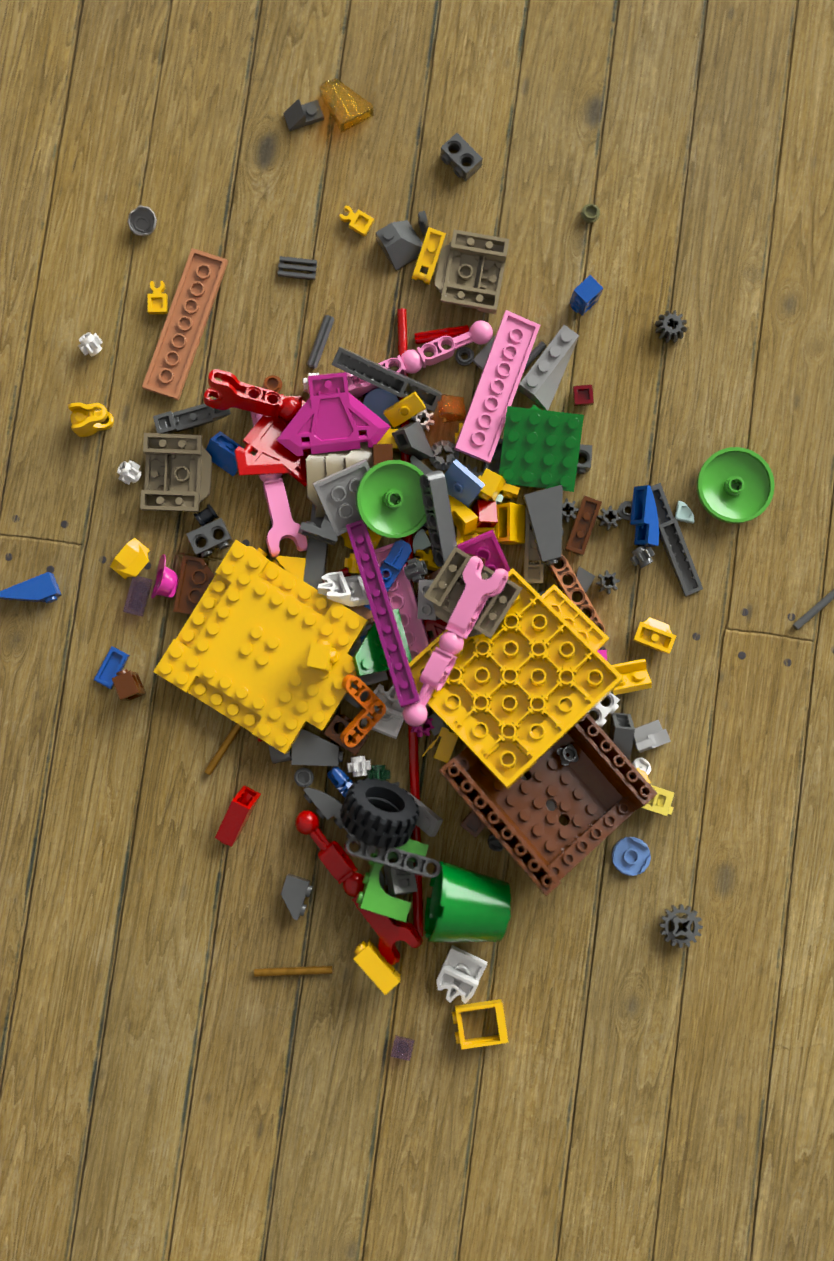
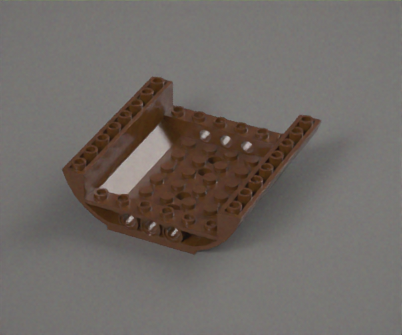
[439,713,658,896]

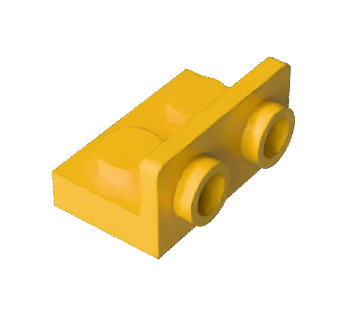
[612,659,652,695]

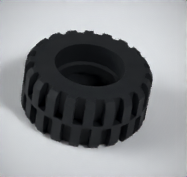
[340,778,420,849]

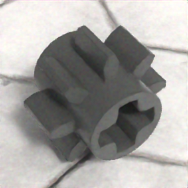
[562,498,579,523]
[597,506,622,530]
[630,545,655,568]
[404,558,428,583]
[595,570,620,595]

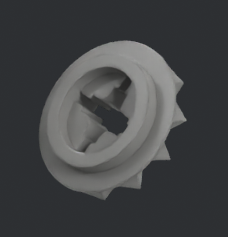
[429,440,459,470]

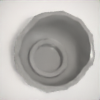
[128,206,157,237]

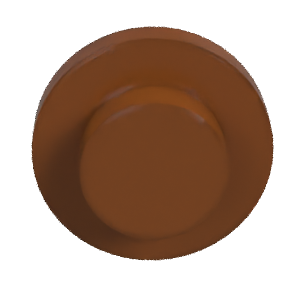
[263,375,282,393]

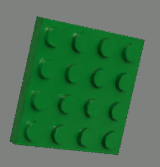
[499,406,584,492]

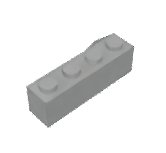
[518,325,579,411]

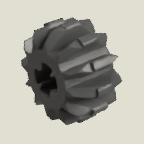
[655,310,687,343]

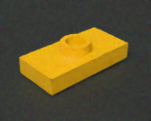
[383,392,426,428]

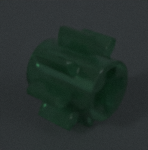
[367,765,391,781]

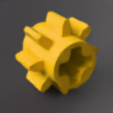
[344,553,360,573]

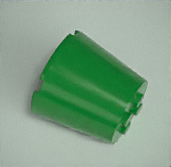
[424,861,511,942]

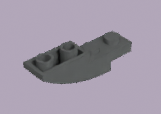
[303,787,359,846]

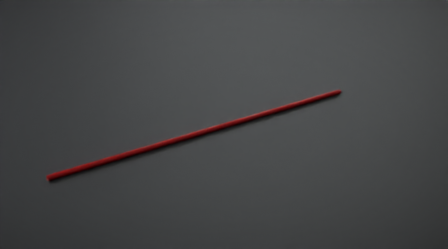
[397,308,423,937]

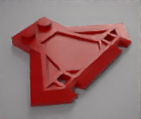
[234,396,311,486]

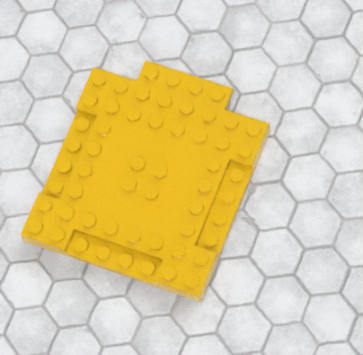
[153,540,369,754]
[409,568,624,789]

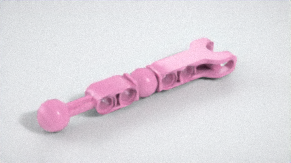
[347,320,493,399]
[250,412,308,558]
[403,556,508,727]

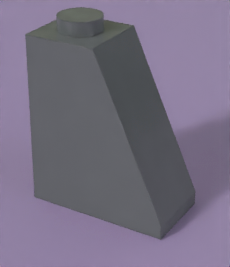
[609,712,635,761]
[291,729,343,766]

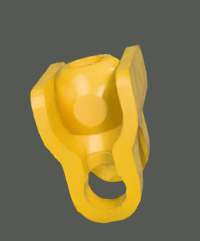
[68,403,114,437]

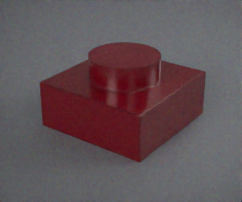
[573,385,594,406]

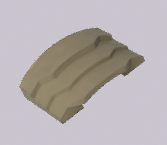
[434,229,509,314]
[140,433,212,512]
[305,442,374,518]
[424,547,523,639]

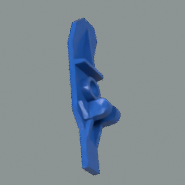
[363,540,412,610]

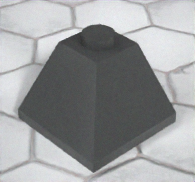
[376,220,423,271]

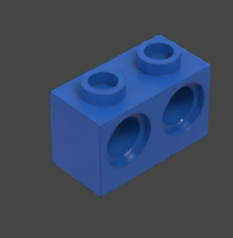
[569,275,603,316]

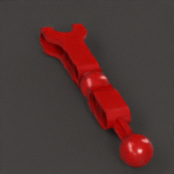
[203,369,366,435]
[295,810,423,965]

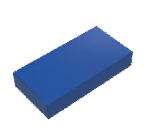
[94,646,130,689]

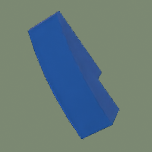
[630,485,659,547]

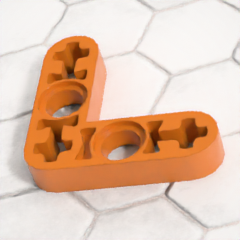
[340,674,386,747]

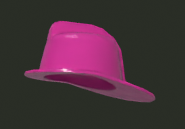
[151,554,178,599]

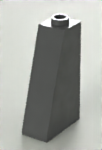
[523,485,563,566]

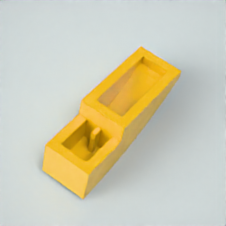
[448,494,478,535]

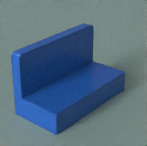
[206,431,244,476]

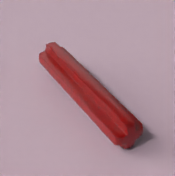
[414,325,469,344]

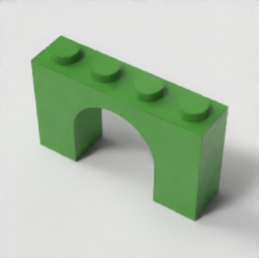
[356,839,429,922]

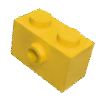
[495,502,525,545]
[306,639,336,671]

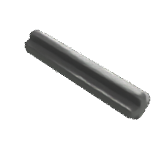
[307,315,334,369]

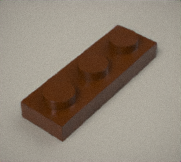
[565,496,602,556]

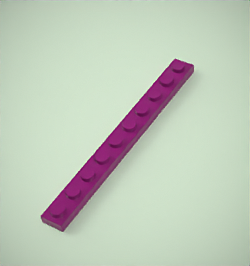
[346,520,421,708]

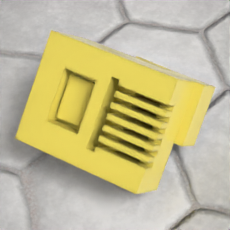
[641,785,675,816]

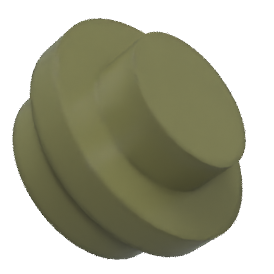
[581,204,600,223]

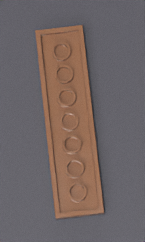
[142,248,228,401]

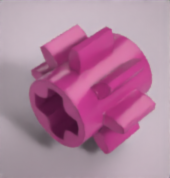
[411,718,434,737]

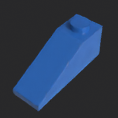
[0,572,61,603]

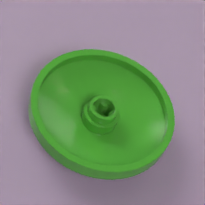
[697,447,774,524]
[356,460,426,538]

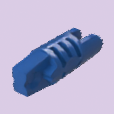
[327,766,354,797]

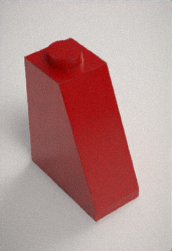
[215,785,261,847]

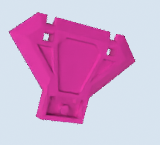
[276,372,391,456]

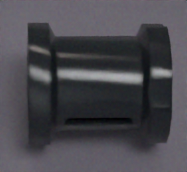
[194,504,219,526]

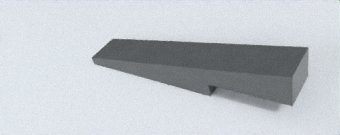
[331,347,442,412]
[650,483,703,596]
[303,504,328,590]

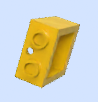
[353,940,401,995]
[452,999,508,1050]

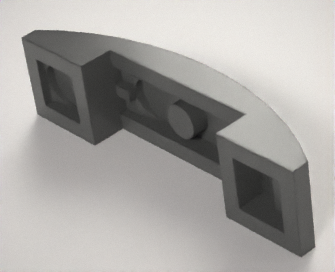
[153,398,231,434]

